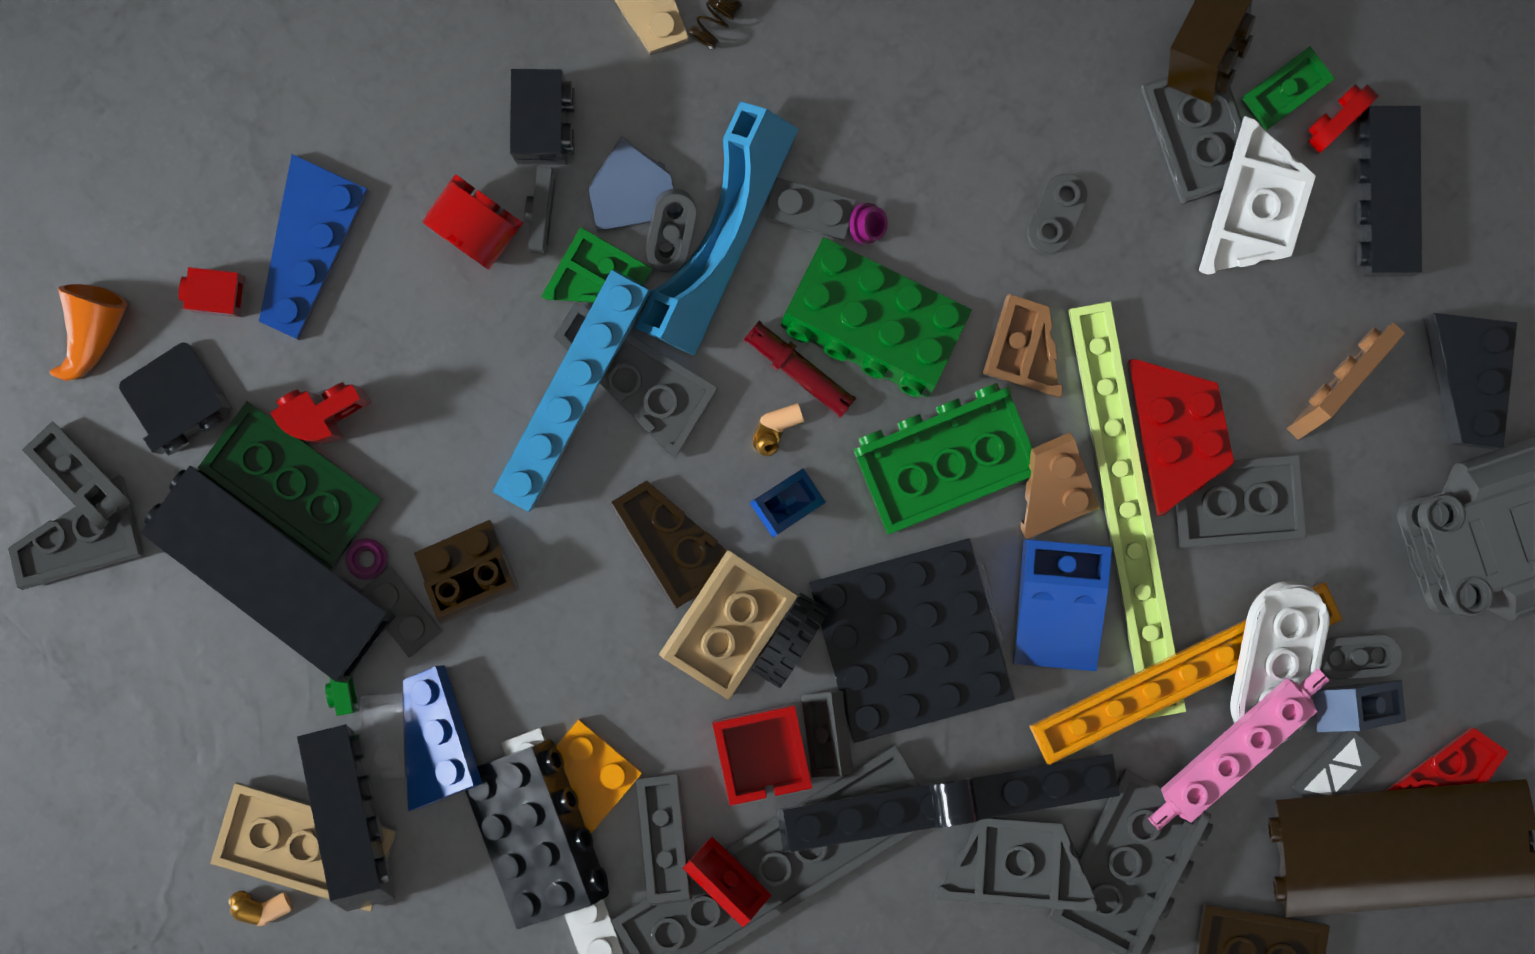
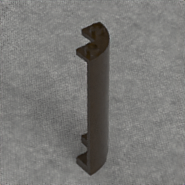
[1268,779,1535,918]

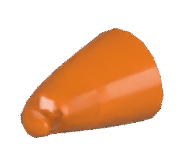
[49,284,128,381]

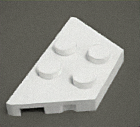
[1199,116,1316,275]

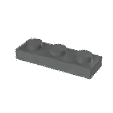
[636,774,692,906]

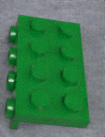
[781,237,972,398]
[853,383,1032,535]

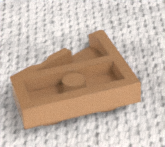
[983,294,1062,398]
[1020,432,1100,539]

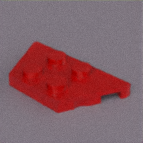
[1127,359,1234,517]

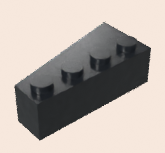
[297,724,395,911]

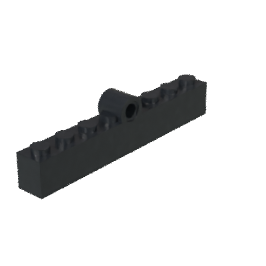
[777,754,1120,852]

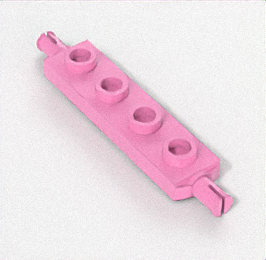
[1148,668,1330,832]

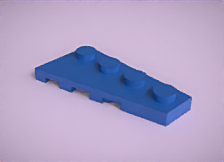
[259,154,369,340]

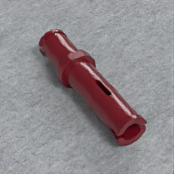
[743,320,856,418]

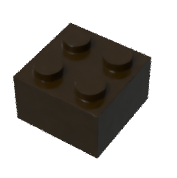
[1167,0,1256,105]

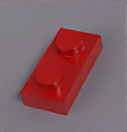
[683,837,772,927]

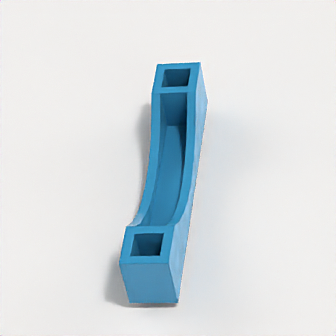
[636,101,799,356]
[492,270,653,512]

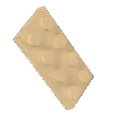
[210,782,396,912]

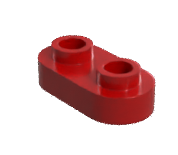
[1307,84,1379,154]

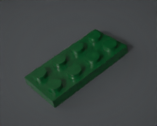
[198,401,383,566]

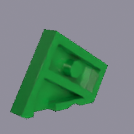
[541,227,653,303]

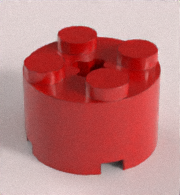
[422,174,523,270]

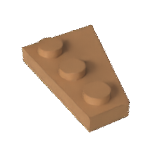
[1286,322,1405,440]

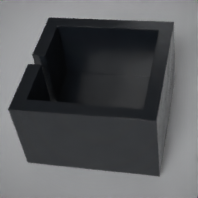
[510,69,575,165]

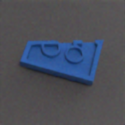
[403,665,483,812]

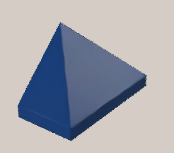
[750,468,826,538]

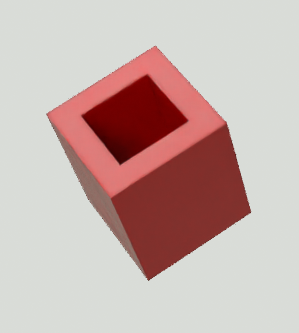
[178,267,245,318]

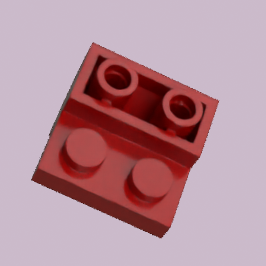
[270,382,372,444]

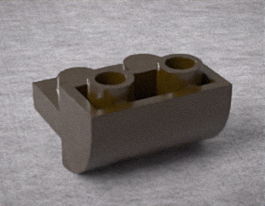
[414,520,519,624]

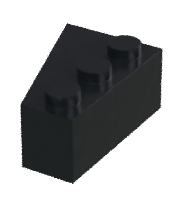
[1423,313,1517,449]

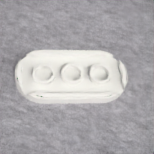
[1230,581,1330,743]

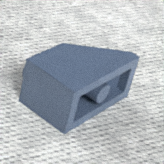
[1313,680,1406,732]

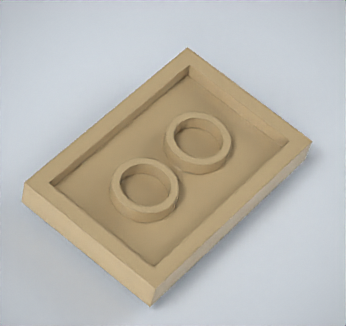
[659,550,797,700]

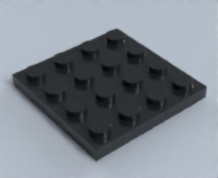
[809,538,1015,743]

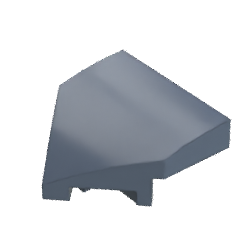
[589,136,678,231]

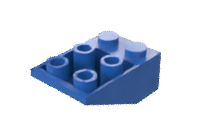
[1013,539,1112,671]

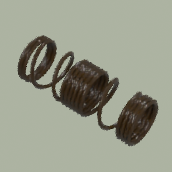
[688,0,743,49]

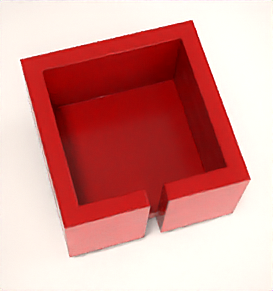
[712,703,812,806]

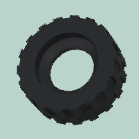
[751,593,829,688]

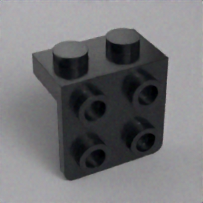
[119,342,232,456]

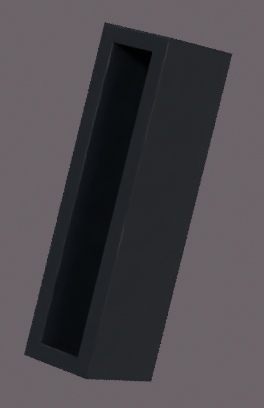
[1355,106,1422,277]

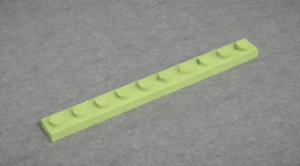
[1068,302,1186,719]

